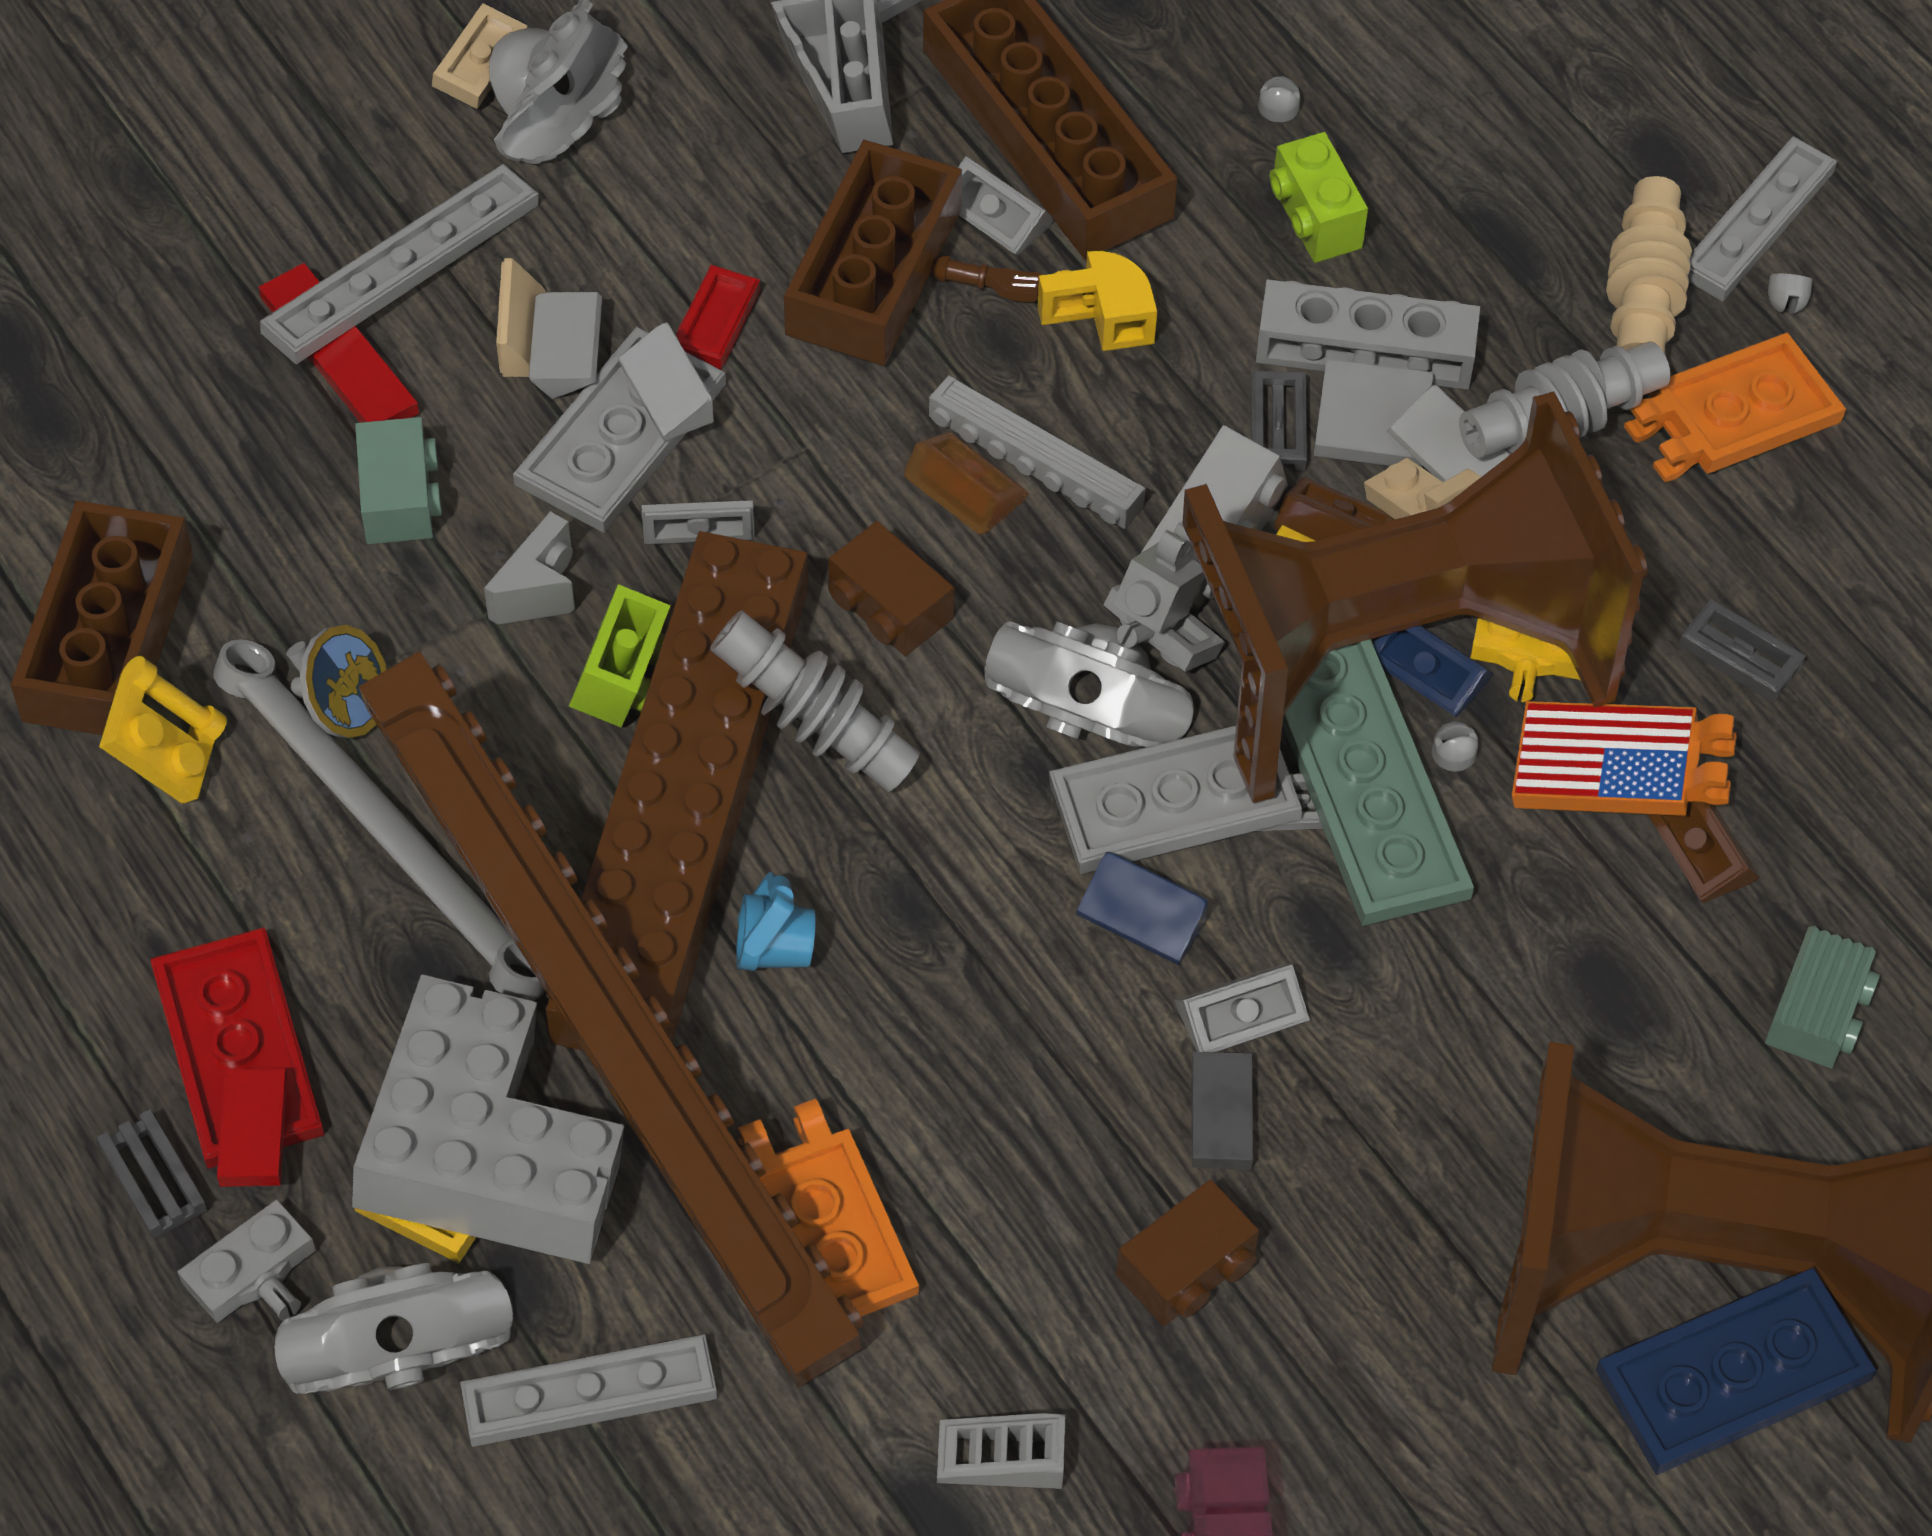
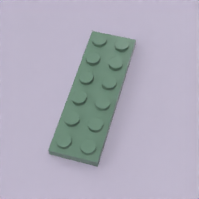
[1282,639,1474,926]

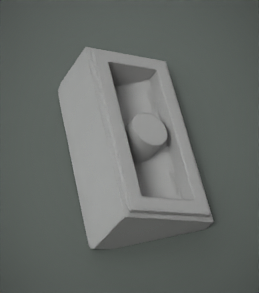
[958,156,1054,256]
[529,292,602,399]
[618,322,714,441]
[1387,384,1510,482]
[642,500,755,544]
[1175,964,1310,1052]

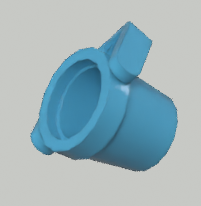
[736,872,815,971]

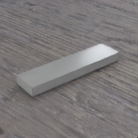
[1688,136,1837,302]
[460,1334,717,1447]

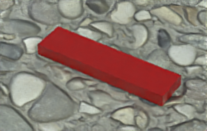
[258,263,419,423]

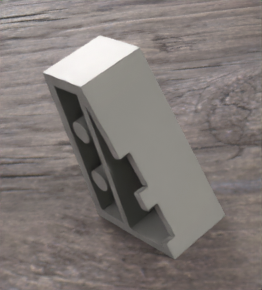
[771,0,893,153]
[1140,425,1289,611]

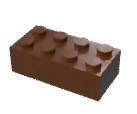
[784,139,962,366]
[10,500,194,735]

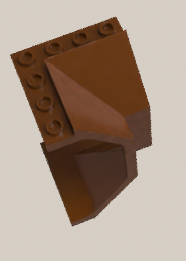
[1182,391,1648,803]
[1492,1041,1932,1443]

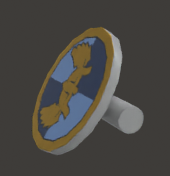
[286,625,387,739]

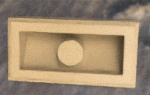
[496,258,546,377]

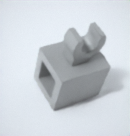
[1112,522,1205,634]

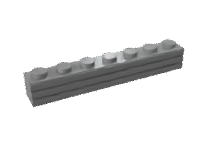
[929,375,1145,529]

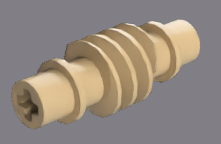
[1606,176,1692,354]

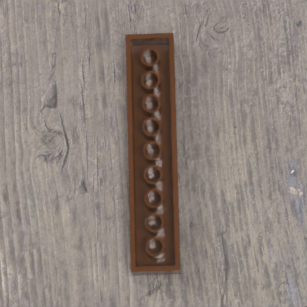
[546,531,809,1051]

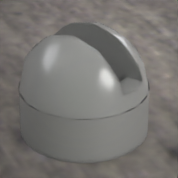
[1258,76,1300,122]
[1768,273,1812,314]
[1431,721,1479,772]

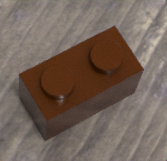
[828,521,954,657]
[1116,1179,1259,1327]

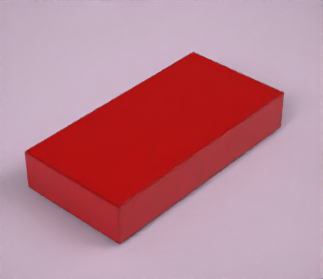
[675,265,761,370]
[217,1068,288,1187]

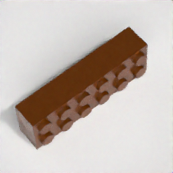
[923,0,1177,260]

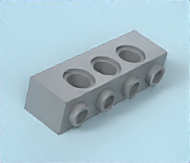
[1256,279,1480,390]

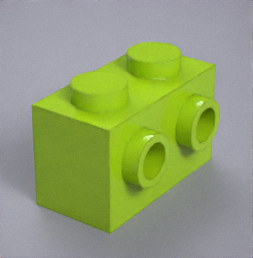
[1269,132,1368,263]
[569,584,671,727]

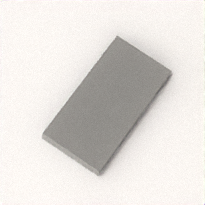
[513,327,726,533]
[1049,726,1302,874]

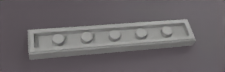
[260,164,538,364]

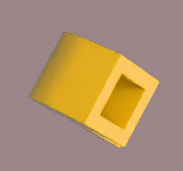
[1037,251,1157,351]

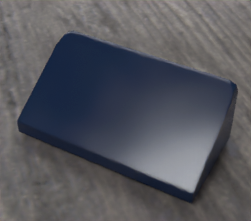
[1373,626,1493,717]
[1076,851,1208,965]

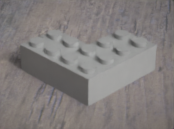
[352,975,624,1264]

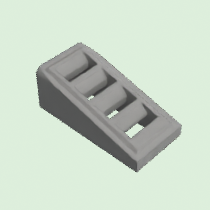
[937,1413,1065,1489]

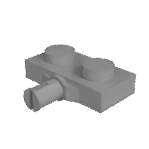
[1104,584,1225,672]
[177,1199,316,1323]

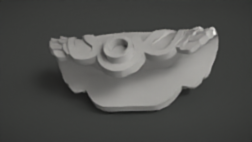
[489,0,628,164]
[984,621,1194,748]
[274,1263,513,1394]

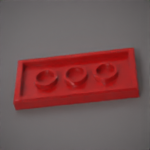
[150,927,324,1169]

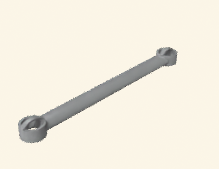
[213,639,545,1001]

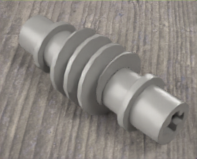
[1459,341,1670,458]
[710,610,920,792]

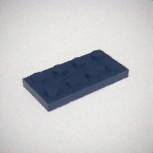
[1596,1268,1876,1475]

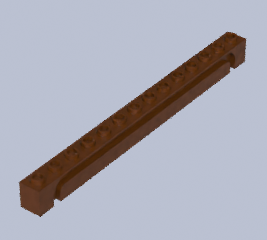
[358,651,864,1388]

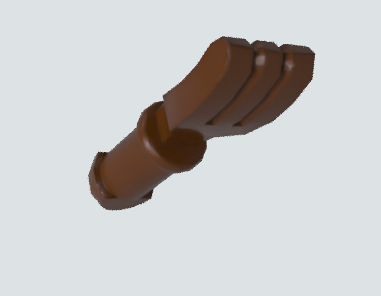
[931,256,1044,302]

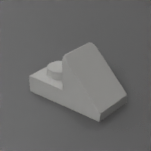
[484,511,575,624]

